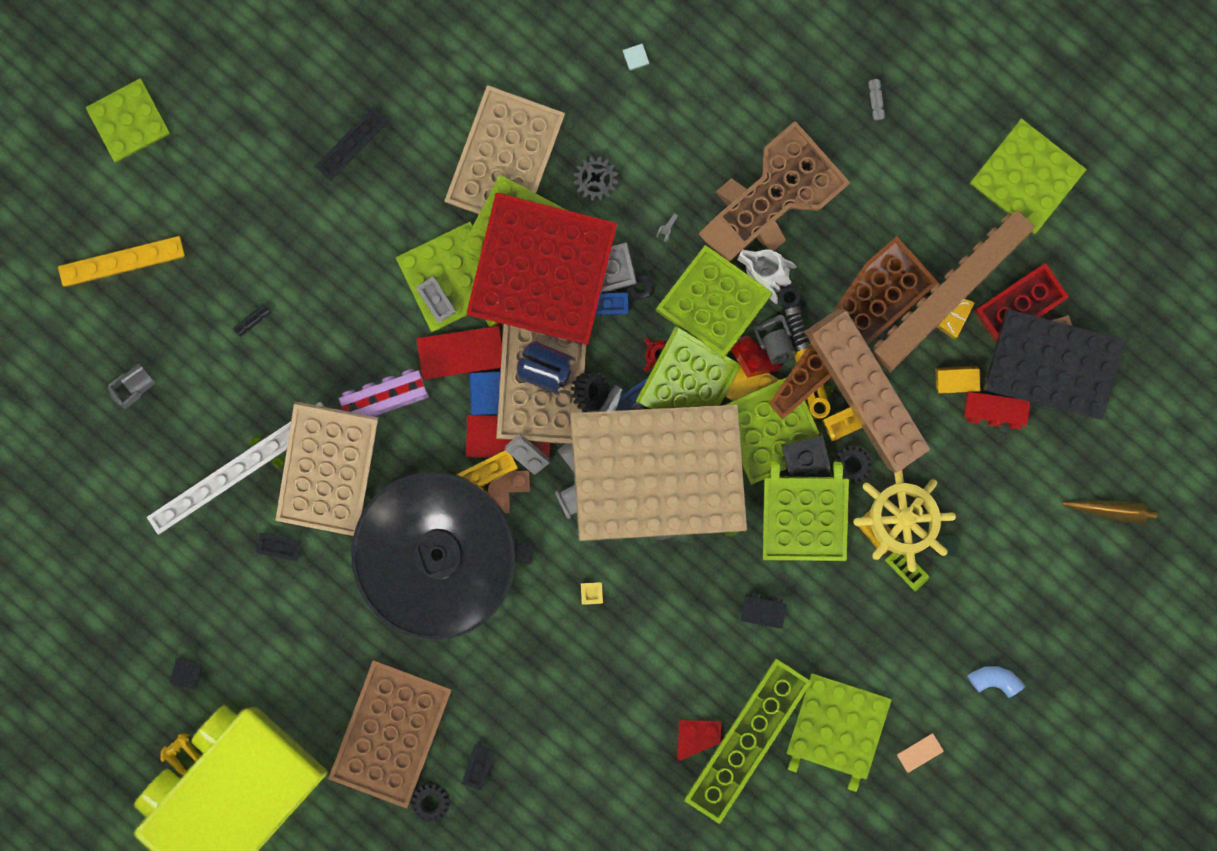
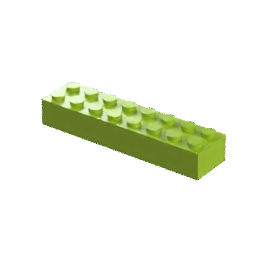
[683,659,812,824]

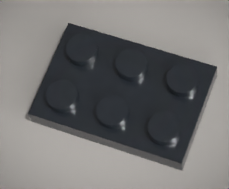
[781,433,833,477]

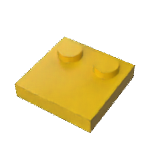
[725,366,779,401]

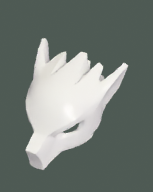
[737,249,797,304]

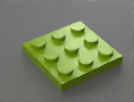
[85,78,170,163]

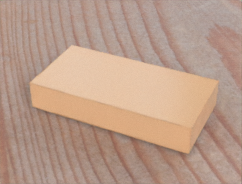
[896,733,944,773]

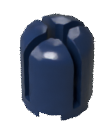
[516,342,576,396]

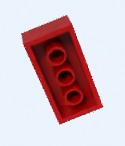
[974,263,1069,344]

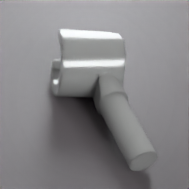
[657,213,678,242]

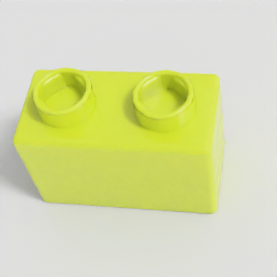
[134,705,328,851]

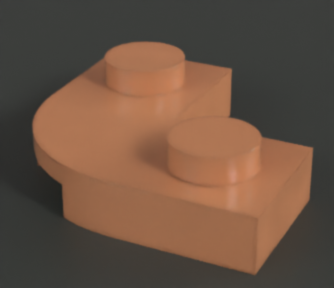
[488,471,530,514]

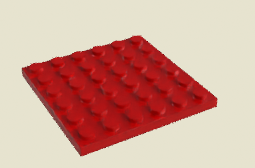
[466,192,617,345]

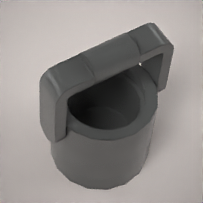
[755,315,796,364]
[108,362,156,409]

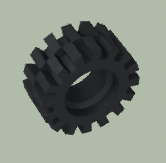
[571,373,610,411]
[834,446,872,484]
[411,783,450,822]

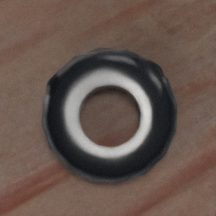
[627,274,653,301]

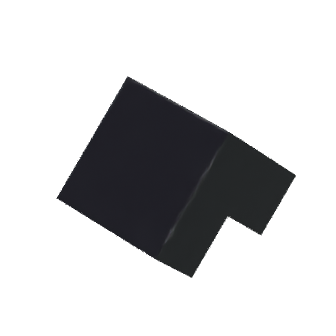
[170,658,203,690]

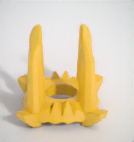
[160,733,200,776]

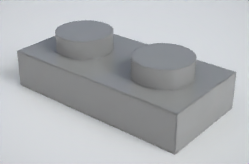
[416,277,456,323]
[505,434,550,475]

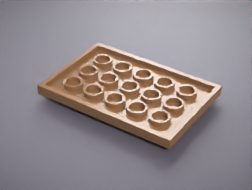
[328,660,452,808]

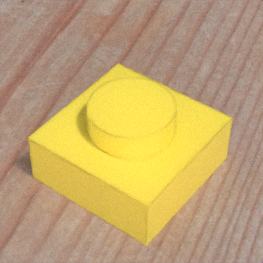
[581,582,603,605]

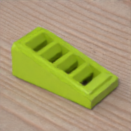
[885,552,930,592]

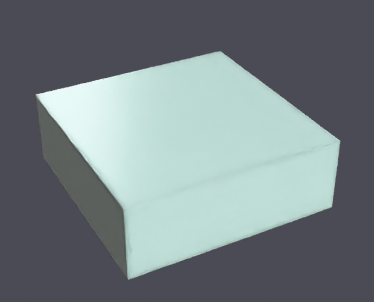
[623,44,649,71]

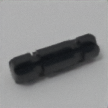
[233,304,271,336]

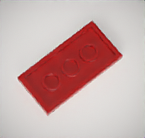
[416,326,502,380]
[466,415,550,459]

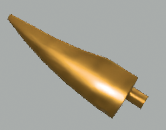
[1062,500,1157,524]

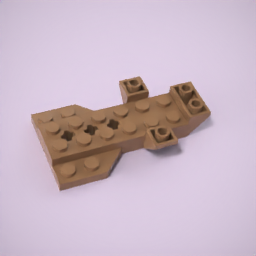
[699,121,850,262]

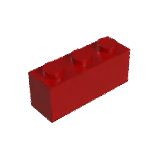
[962,392,1030,430]

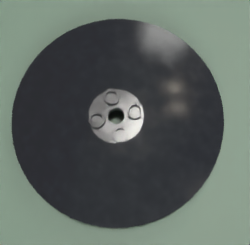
[351,472,517,640]

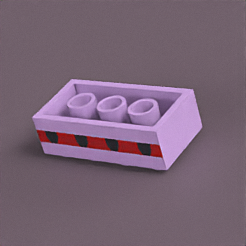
[339,369,429,417]

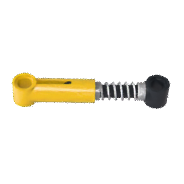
[778,287,830,419]

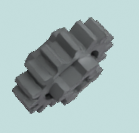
[574,156,618,202]

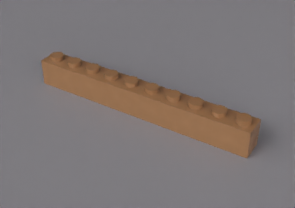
[873,210,1035,374]

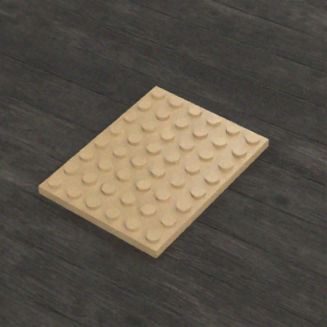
[570,405,747,541]

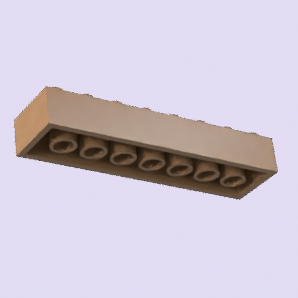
[804,308,930,473]

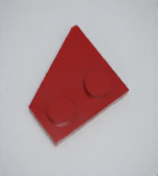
[731,335,781,378]
[677,720,721,760]

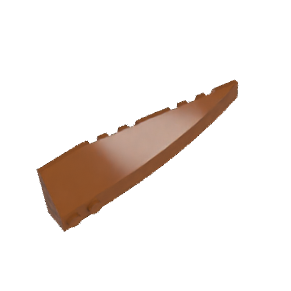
[769,236,938,420]

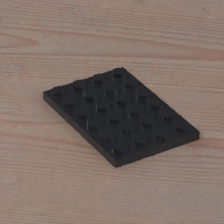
[984,308,1125,420]

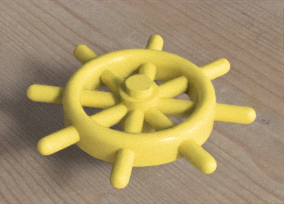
[854,470,956,572]

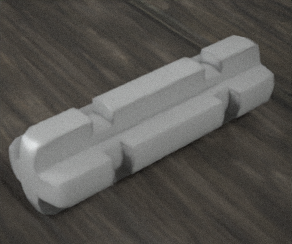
[869,79,885,120]

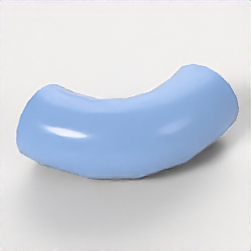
[967,666,1025,698]

